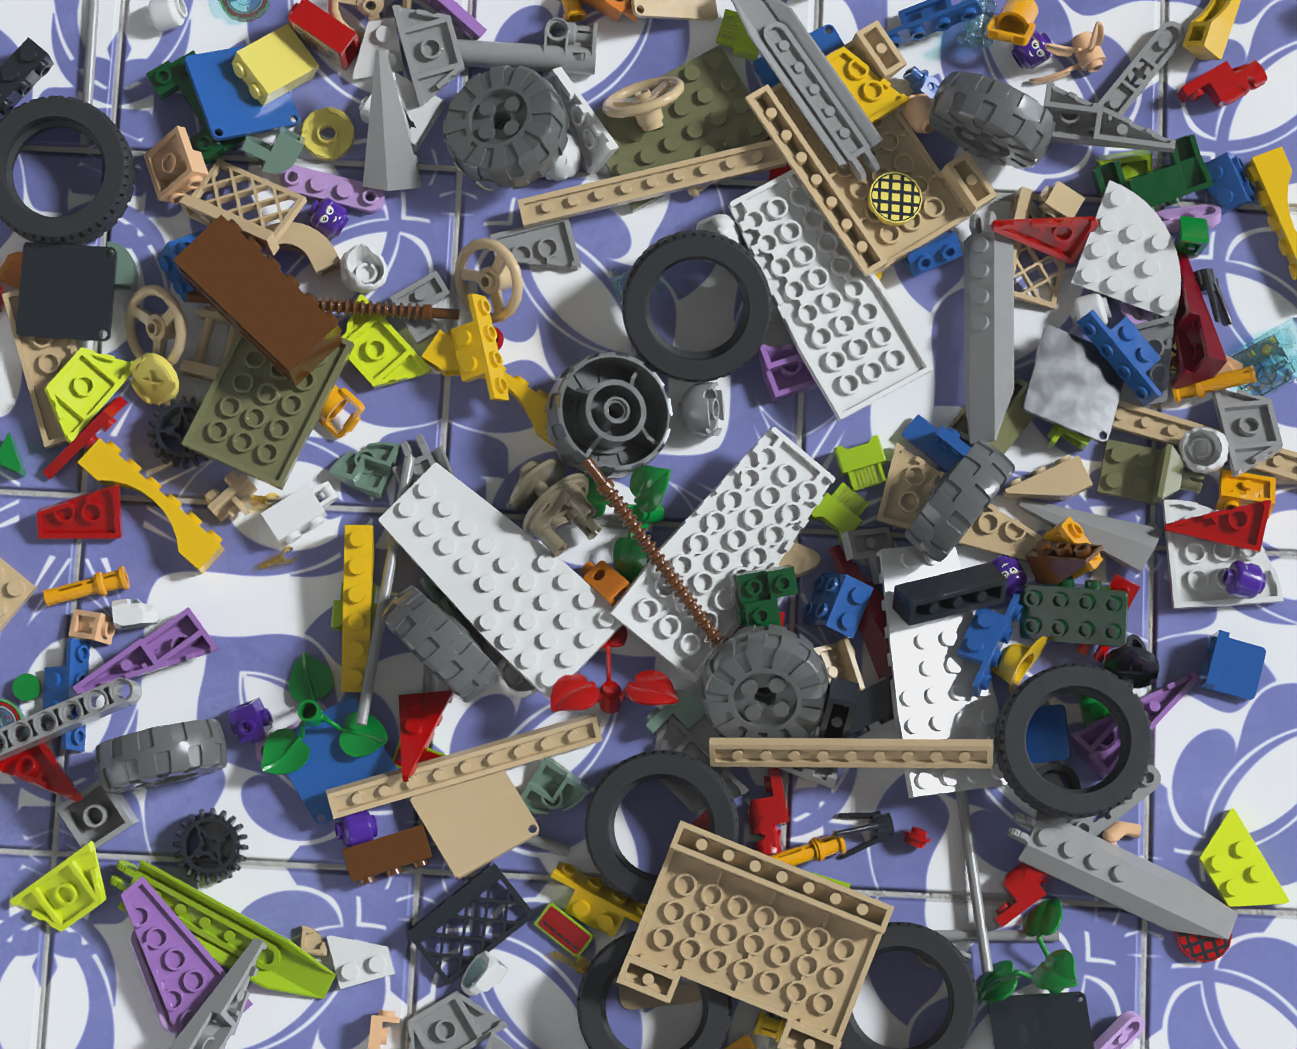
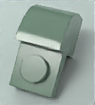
[241,126,305,173]
[107,242,138,291]
[645,690,706,735]

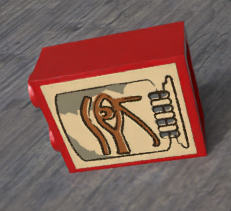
[288,0,360,71]

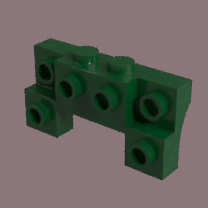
[146,50,245,165]
[1090,134,1213,211]
[734,565,798,628]

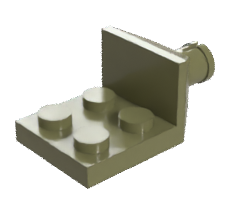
[1096,439,1204,506]

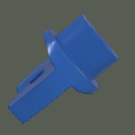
[903,66,940,99]

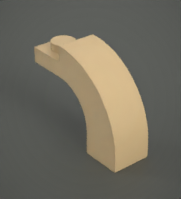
[260,222,341,279]

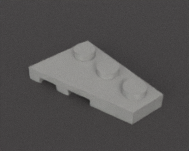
[489,218,581,269]
[1134,315,1175,407]

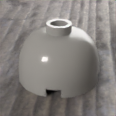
[677,382,725,436]

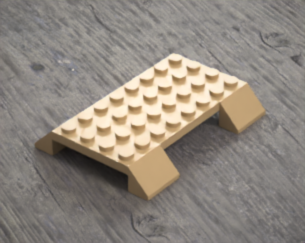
[745,20,998,277]
[616,820,894,1049]

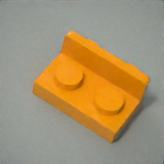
[1215,469,1276,519]
[1042,516,1103,579]

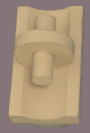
[205,470,258,523]

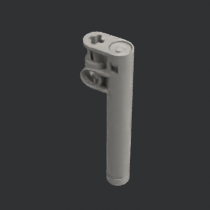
[457,17,598,75]

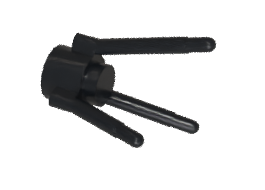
[1194,268,1232,325]
[834,811,894,859]

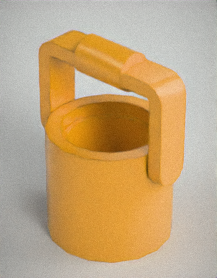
[986,0,1038,46]
[319,384,365,438]

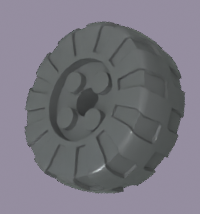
[443,65,570,191]
[928,71,1055,169]
[544,352,673,479]
[904,439,1015,562]
[380,585,499,703]
[701,624,830,738]
[95,719,228,794]

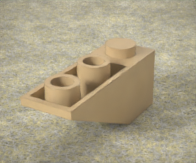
[1001,455,1093,501]

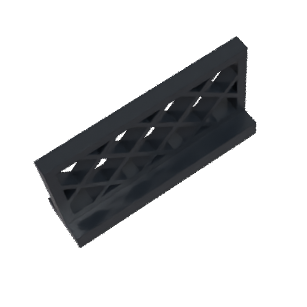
[405,861,535,986]

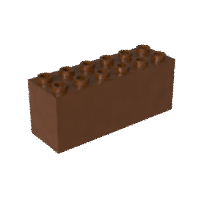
[173,215,343,387]

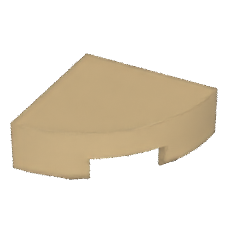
[299,926,328,956]

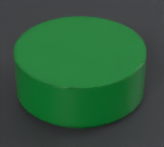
[13,673,42,702]

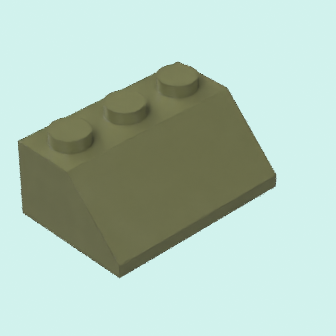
[947,377,1035,454]

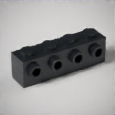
[0,37,54,120]
[892,562,1008,626]

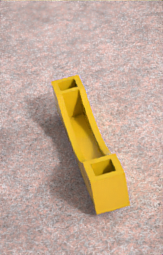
[1182,0,1241,60]
[1246,146,1297,280]
[422,330,555,448]
[77,438,225,574]
[341,525,375,693]

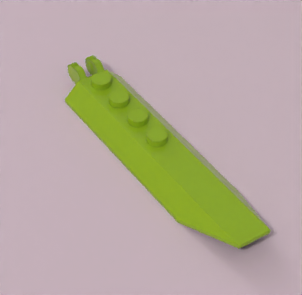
[109,859,336,999]

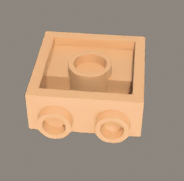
[143,126,209,204]

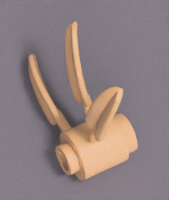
[1029,21,1106,84]

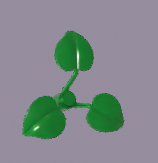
[586,465,671,583]
[261,652,388,775]
[977,897,1078,1002]

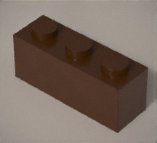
[342,824,434,886]

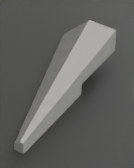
[363,48,424,191]
[1043,82,1176,153]
[1017,498,1163,574]

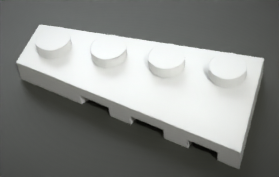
[545,67,619,174]

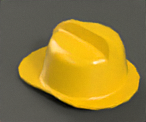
[992,636,1047,693]

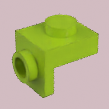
[1047,425,1090,451]

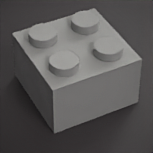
[56,779,139,849]

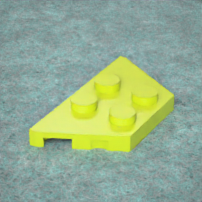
[342,293,432,389]
[44,347,133,443]
[1198,808,1290,907]
[9,841,106,932]

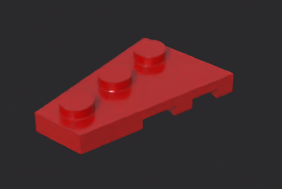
[36,483,123,539]

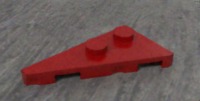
[990,216,1100,265]
[43,396,128,479]
[1164,500,1272,553]
[398,690,453,782]
[0,734,83,802]

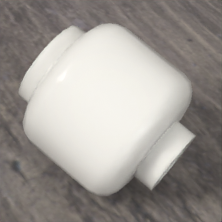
[145,0,187,32]
[1070,293,1112,325]

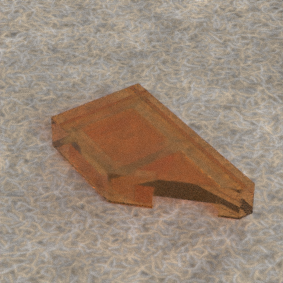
[0,251,23,290]

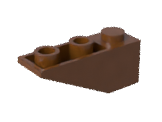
[1025,540,1104,585]

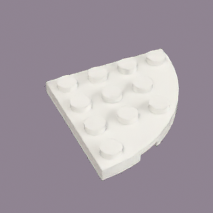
[1071,180,1181,319]
[1162,500,1284,610]

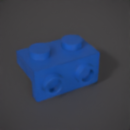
[1205,152,1255,215]
[902,232,963,277]

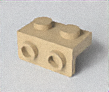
[814,638,865,692]

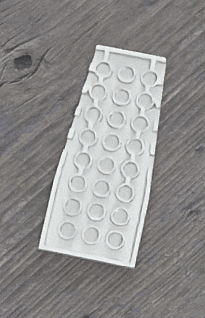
[728,170,933,422]
[609,427,835,682]
[379,463,623,701]
[876,546,1007,798]

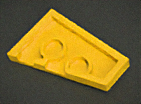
[826,47,910,124]

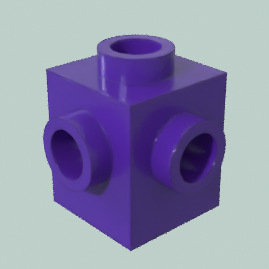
[228,697,273,744]

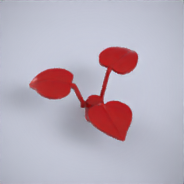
[550,625,679,714]

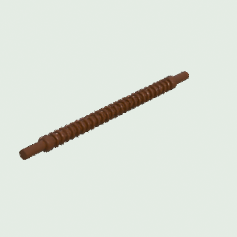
[187,292,460,321]
[582,457,725,648]

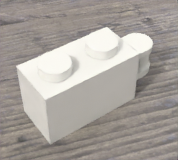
[261,481,339,545]

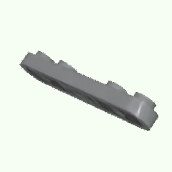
[1097,21,1185,116]
[1068,765,1161,836]

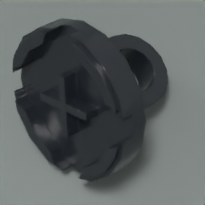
[1103,634,1160,689]

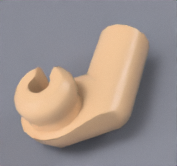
[1102,821,1141,845]

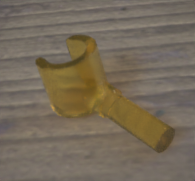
[250,492,280,509]
[258,546,296,570]
[551,950,590,974]

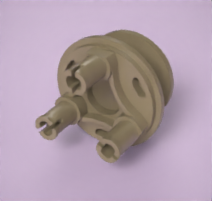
[509,458,602,557]

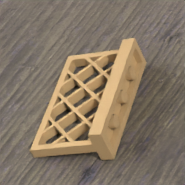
[180,159,307,256]
[1007,186,1079,310]

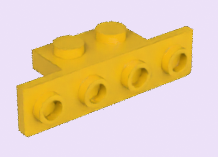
[451,293,509,402]
[550,861,647,938]

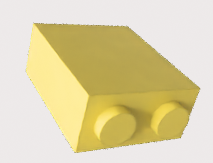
[231,24,319,106]

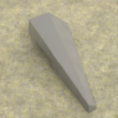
[168,938,267,1049]

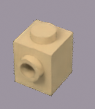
[1037,181,1085,218]

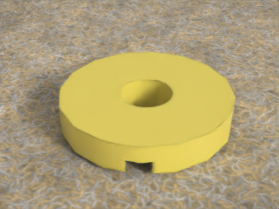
[301,107,355,161]

